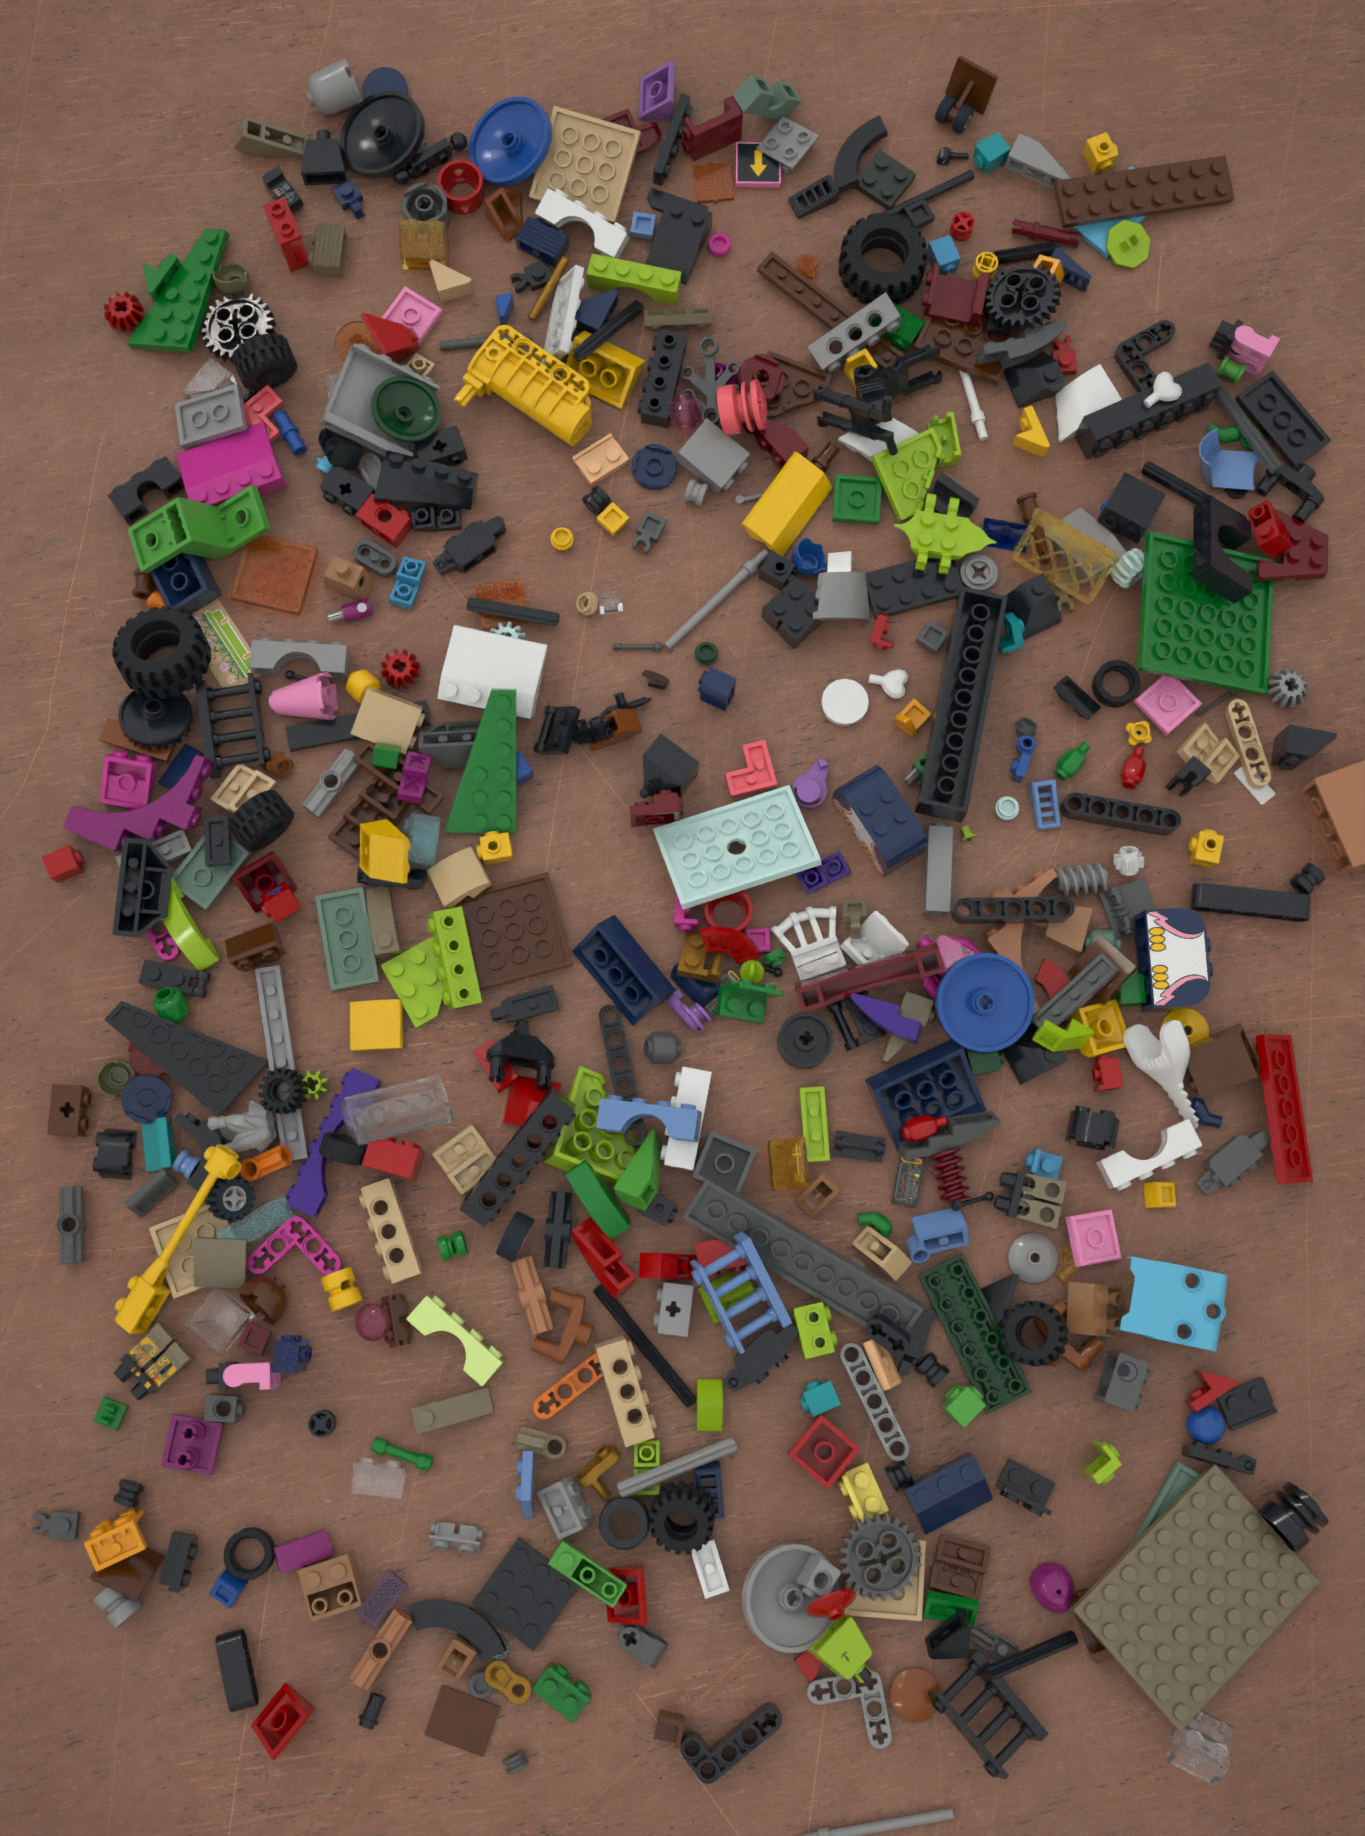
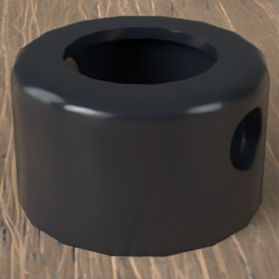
[599,1494,650,1550]

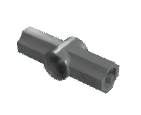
[56,1186,86,1264]

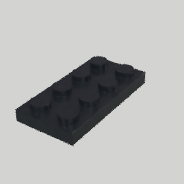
[1235,371,1331,469]
[866,558,963,620]

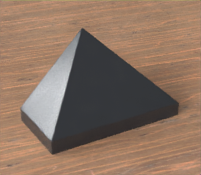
[981,1274,1020,1324]

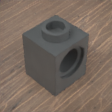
[204,1393,245,1423]

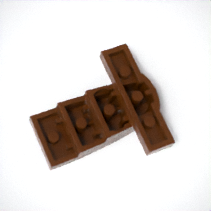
[328,740,445,861]

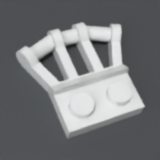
[770,906,846,982]

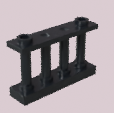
[195,673,271,779]
[928,1649,1049,1780]

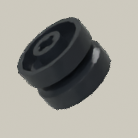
[777,1012,833,1070]

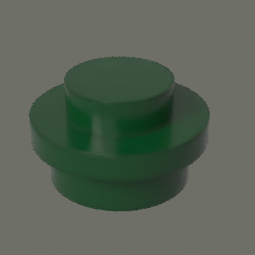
[695,642,718,666]

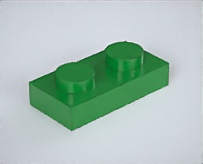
[923,1591,979,1627]

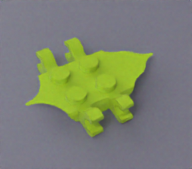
[894,493,996,575]

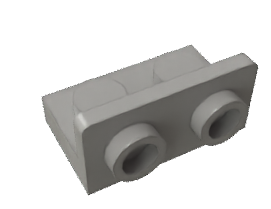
[536,1474,593,1540]

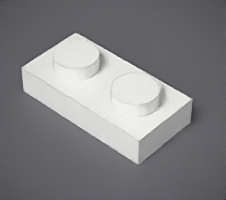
[692,1538,730,1599]

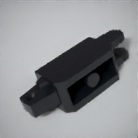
[432,516,506,576]
[724,1324,799,1392]

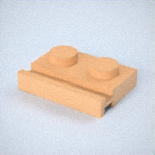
[572,433,630,487]

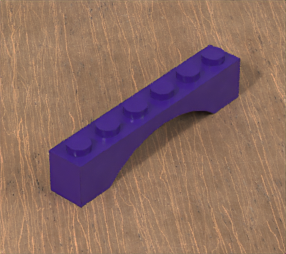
[286,1068,382,1218]

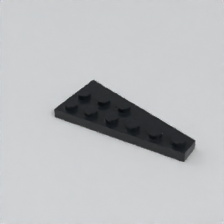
[104,1001,268,1117]

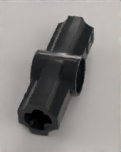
[543,1191,573,1269]

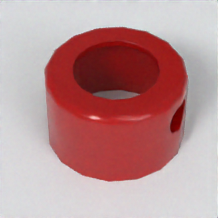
[438,160,485,214]
[704,890,753,932]

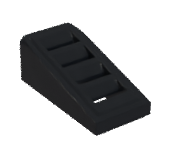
[788,175,840,219]

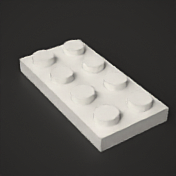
[541,265,584,368]

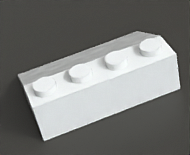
[437,625,548,719]

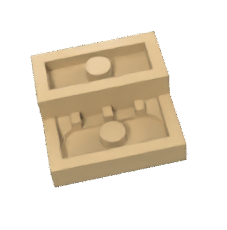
[1176,723,1240,784]
[210,764,276,814]
[427,847,491,909]
[431,1123,496,1195]

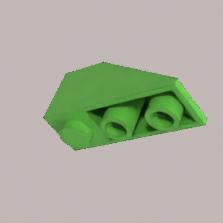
[613,1129,662,1211]
[548,1538,627,1608]

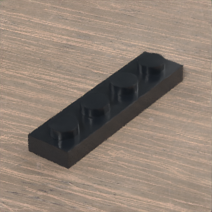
[653,93,693,186]

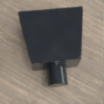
[301,129,347,185]

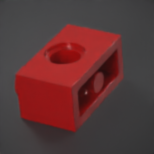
[356,493,412,549]

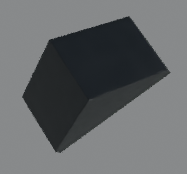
[925,1608,970,1660]

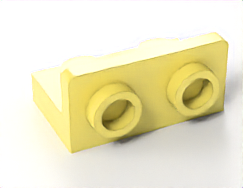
[838,1461,889,1524]

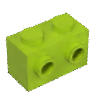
[792,1302,838,1359]

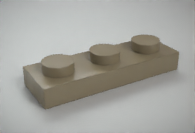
[644,307,713,329]

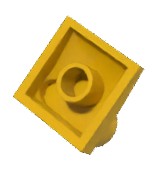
[1070,999,1127,1058]

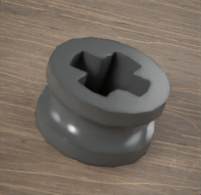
[502,1750,529,1774]

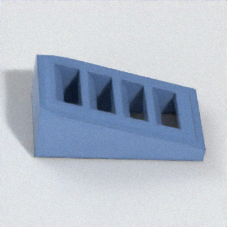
[1028,779,1061,830]

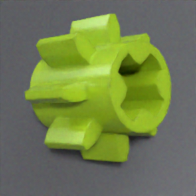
[301,1070,329,1100]

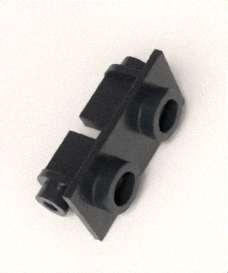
[573,715,614,745]
[833,1131,886,1163]

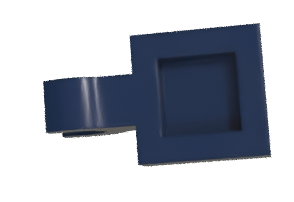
[332,178,365,220]

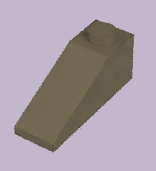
[234,115,310,158]
[365,886,403,960]
[880,991,936,1064]
[411,1387,494,1434]

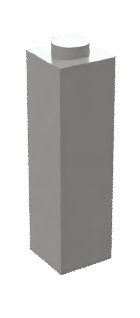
[923,822,953,916]

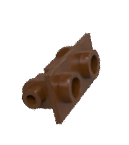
[380,1293,412,1348]

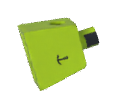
[808,1615,872,1683]

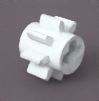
[1113,846,1144,876]

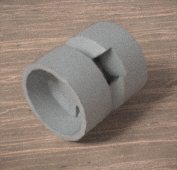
[93,1588,143,1629]

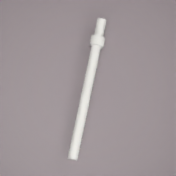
[959,370,988,441]

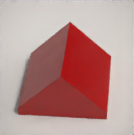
[607,1564,648,1625]
[251,1683,316,1760]

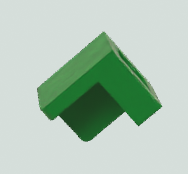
[1115,974,1146,1007]

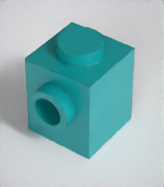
[973,132,1011,175]
[799,1379,841,1417]

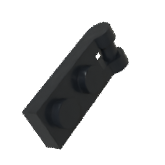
[139,960,212,998]

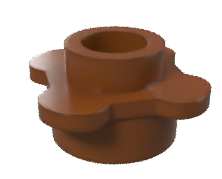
[266,751,293,779]

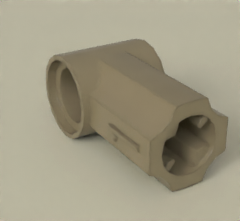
[516,1426,568,1459]

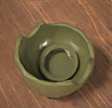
[212,263,250,295]
[96,1059,135,1098]

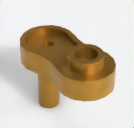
[575,1444,620,1501]
[484,1661,531,1704]

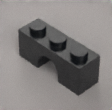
[107,456,185,526]

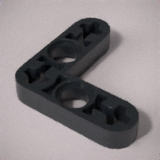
[1114,320,1175,393]

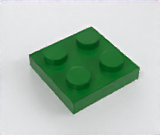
[832,474,882,525]

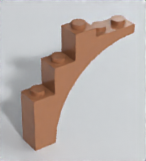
[984,868,1058,1015]

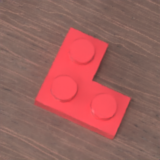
[244,385,284,443]
[725,740,777,798]

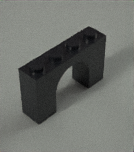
[1193,495,1252,604]

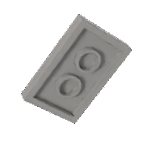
[175,384,248,449]

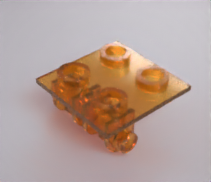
[475,578,528,630]

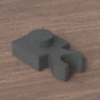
[632,510,667,555]
[31,1510,80,1540]

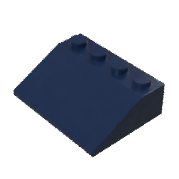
[865,1039,986,1152]

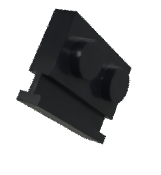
[1216,1377,1278,1431]

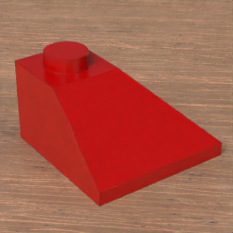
[360,313,421,363]
[503,1075,561,1126]

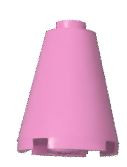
[269,672,339,720]

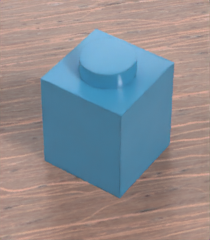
[927,235,961,275]

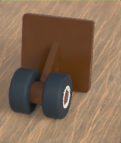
[935,56,998,134]

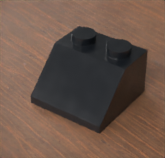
[1271,724,1337,770]

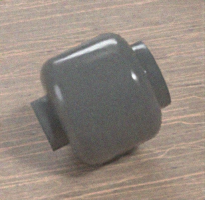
[644,1032,681,1064]

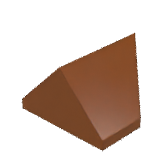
[483,187,523,241]

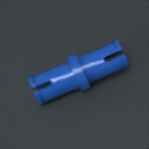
[273,410,307,456]

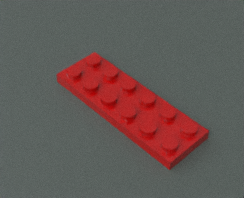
[1255,1034,1313,1184]

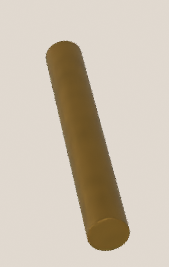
[528,256,570,321]

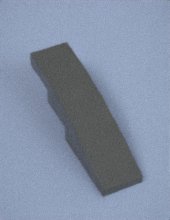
[898,1111,1000,1160]

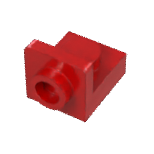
[870,612,894,650]

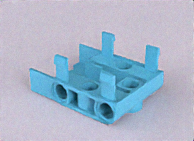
[1115,1256,1228,1352]

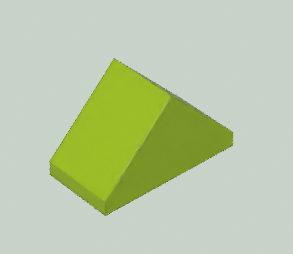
[697,1379,723,1431]

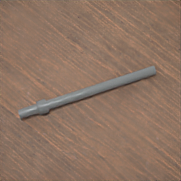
[663,549,769,650]
[797,1808,954,1836]

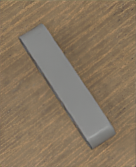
[838,1342,909,1461]

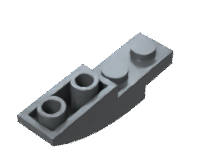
[976,321,1067,369]

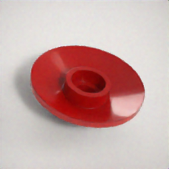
[807,1589,856,1620]

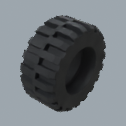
[838,212,928,305]
[112,606,212,699]

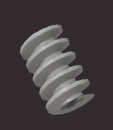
[1054,862,1108,897]

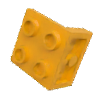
[84,1508,147,1572]

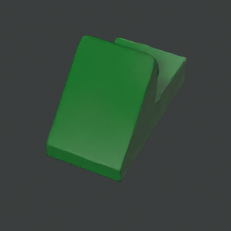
[142,253,181,303]

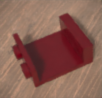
[921,263,989,326]

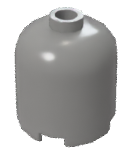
[306,58,363,115]

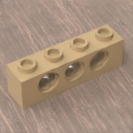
[359,1178,424,1284]
[594,1335,657,1447]

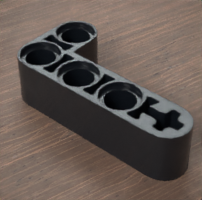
[680,1702,782,1784]

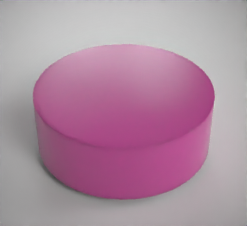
[708,233,731,258]

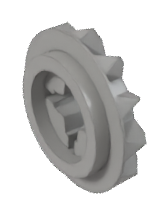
[960,555,998,591]

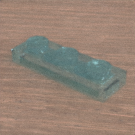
[215,1195,295,1244]

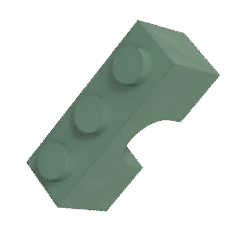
[733,75,801,120]

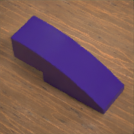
[851,993,923,1045]

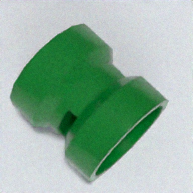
[437,1230,468,1261]

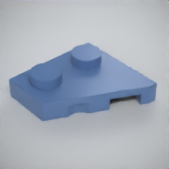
[516,1451,534,1519]

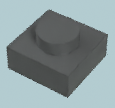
[916,620,949,654]

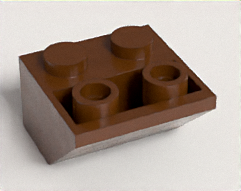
[225,923,286,972]

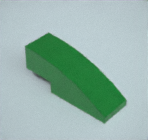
[565,1160,630,1240]

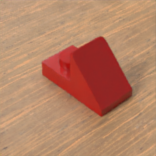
[1184,1370,1238,1412]

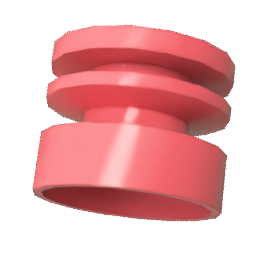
[717,379,767,436]

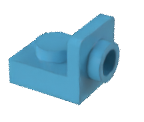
[1025,1148,1063,1180]

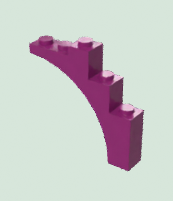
[63,755,212,851]

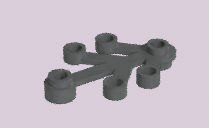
[681,336,741,427]

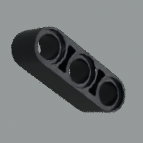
[215,1629,259,1712]

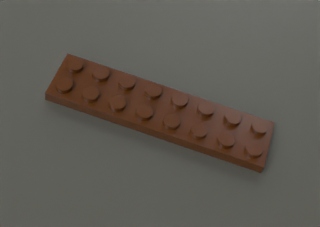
[1053,156,1235,228]

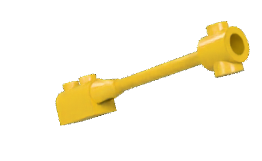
[114,1144,241,1334]

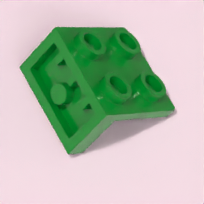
[716,979,784,1024]

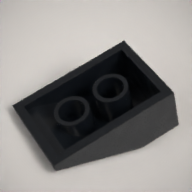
[645,197,712,285]

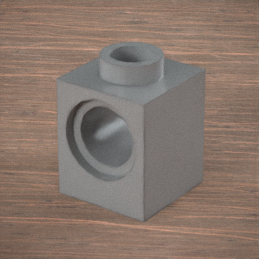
[796,1554,841,1600]

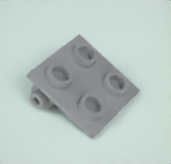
[756,116,819,174]

